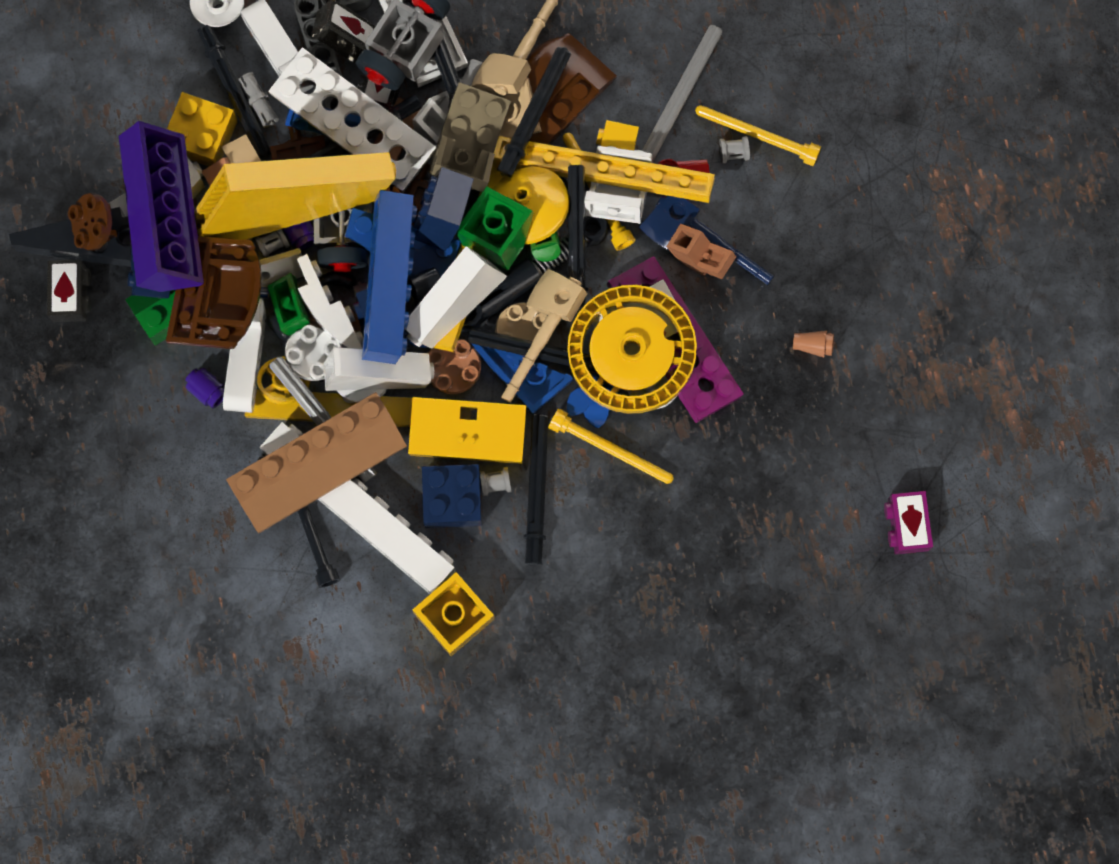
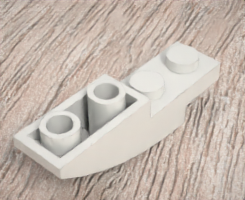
[297,254,364,349]

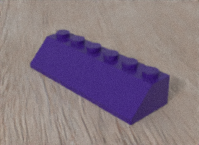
[119,121,204,292]

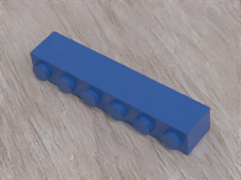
[362,190,417,364]

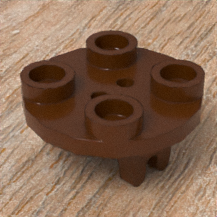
[68,193,117,250]

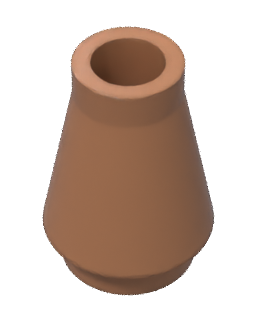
[793,330,834,358]

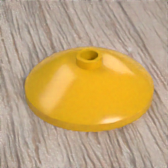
[493,166,570,244]

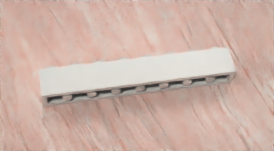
[259,422,455,594]

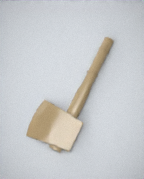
[471,0,559,96]
[501,269,588,403]

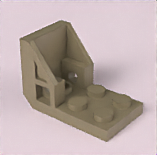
[428,82,511,192]

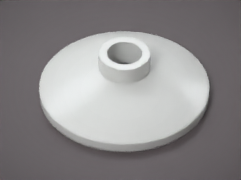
[190,0,244,27]

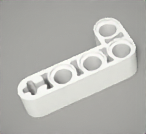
[240,0,316,93]
[223,298,266,413]

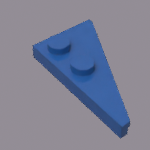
[469,343,573,415]

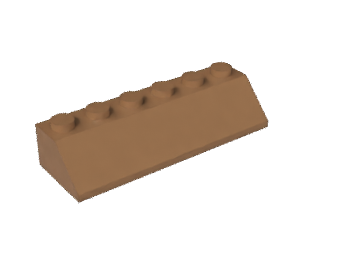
[226,392,407,534]

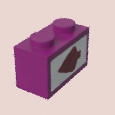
[884,491,933,555]

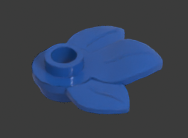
[567,373,621,429]

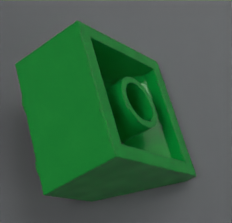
[456,186,534,270]
[125,290,175,346]

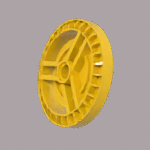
[568,285,697,414]

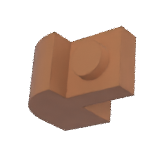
[666,224,736,279]

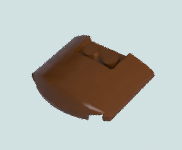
[526,33,617,145]
[166,236,262,349]

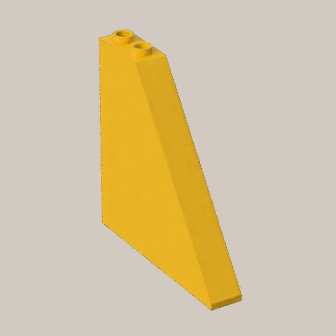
[194,152,396,240]

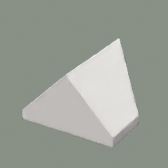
[413,91,451,146]

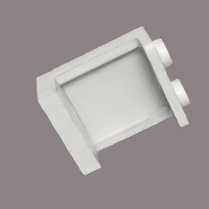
[584,146,652,224]

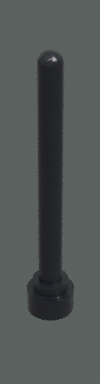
[298,505,340,588]

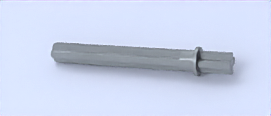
[269,356,377,483]

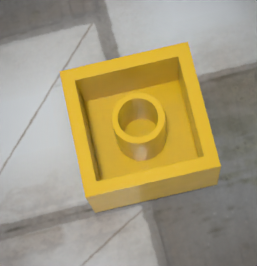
[167,92,238,167]
[412,572,494,657]

